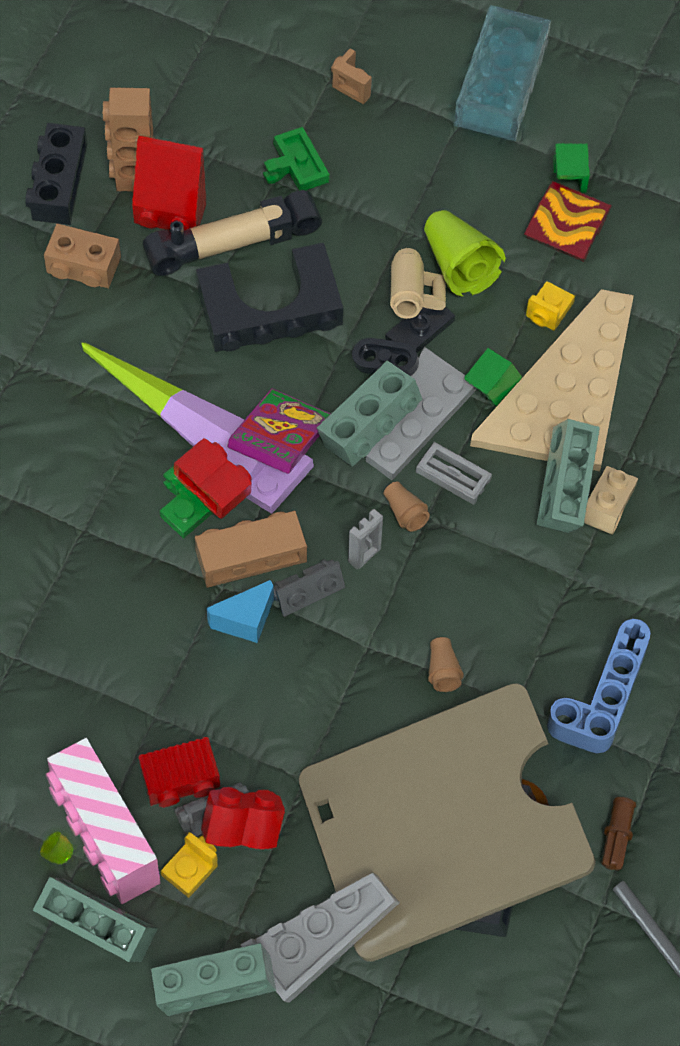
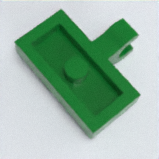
[263,127,330,191]
[160,466,213,539]

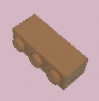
[195,511,307,588]

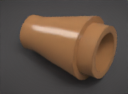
[384,482,430,532]
[429,637,464,692]

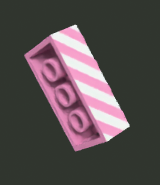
[45,738,161,904]

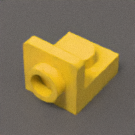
[526,281,575,331]
[161,832,218,898]

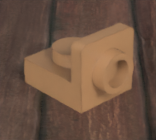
[331,48,372,105]

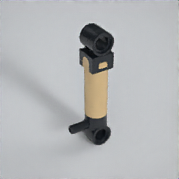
[142,190,323,276]

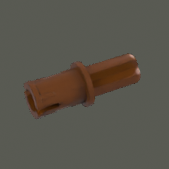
[601,797,636,870]

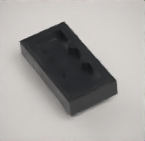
[385,307,455,353]

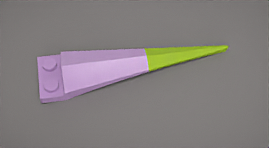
[81,342,314,514]

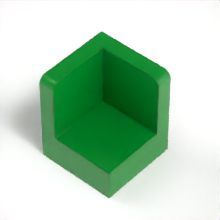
[553,144,590,193]
[464,348,523,407]

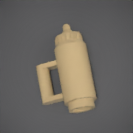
[390,248,446,319]

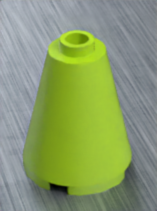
[424,210,506,296]

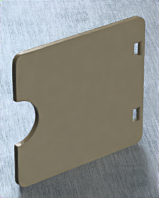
[299,684,595,961]

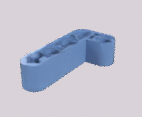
[547,619,650,753]

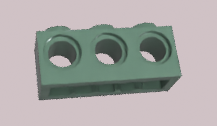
[317,361,423,467]
[537,419,600,533]
[33,877,158,962]
[151,943,276,1016]

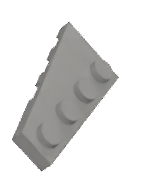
[366,347,476,480]
[241,873,400,1003]

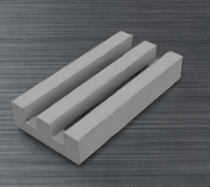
[416,442,492,505]
[348,509,383,569]

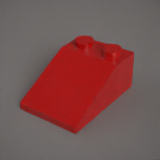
[132,136,206,230]

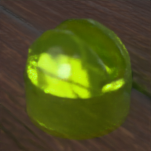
[40,832,73,865]

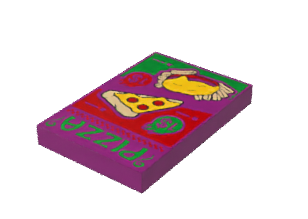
[227,388,331,474]

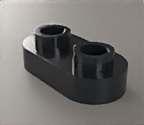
[352,338,419,376]

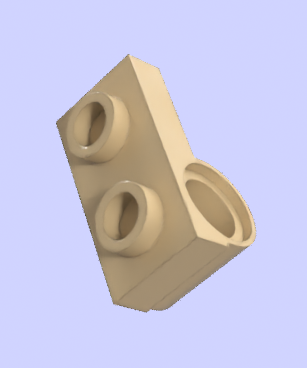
[584,466,638,535]

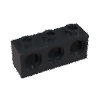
[25,123,87,225]

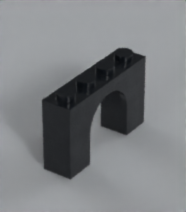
[196,243,344,352]

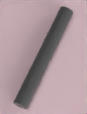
[613,881,680,978]

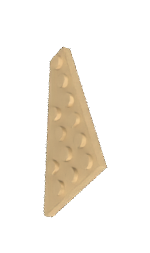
[470,289,634,471]

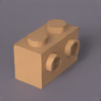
[44,224,121,289]

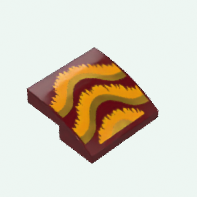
[524,181,612,262]

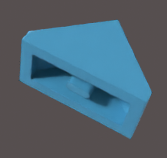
[207,580,274,643]

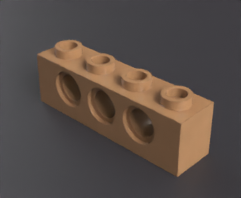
[103,88,154,191]

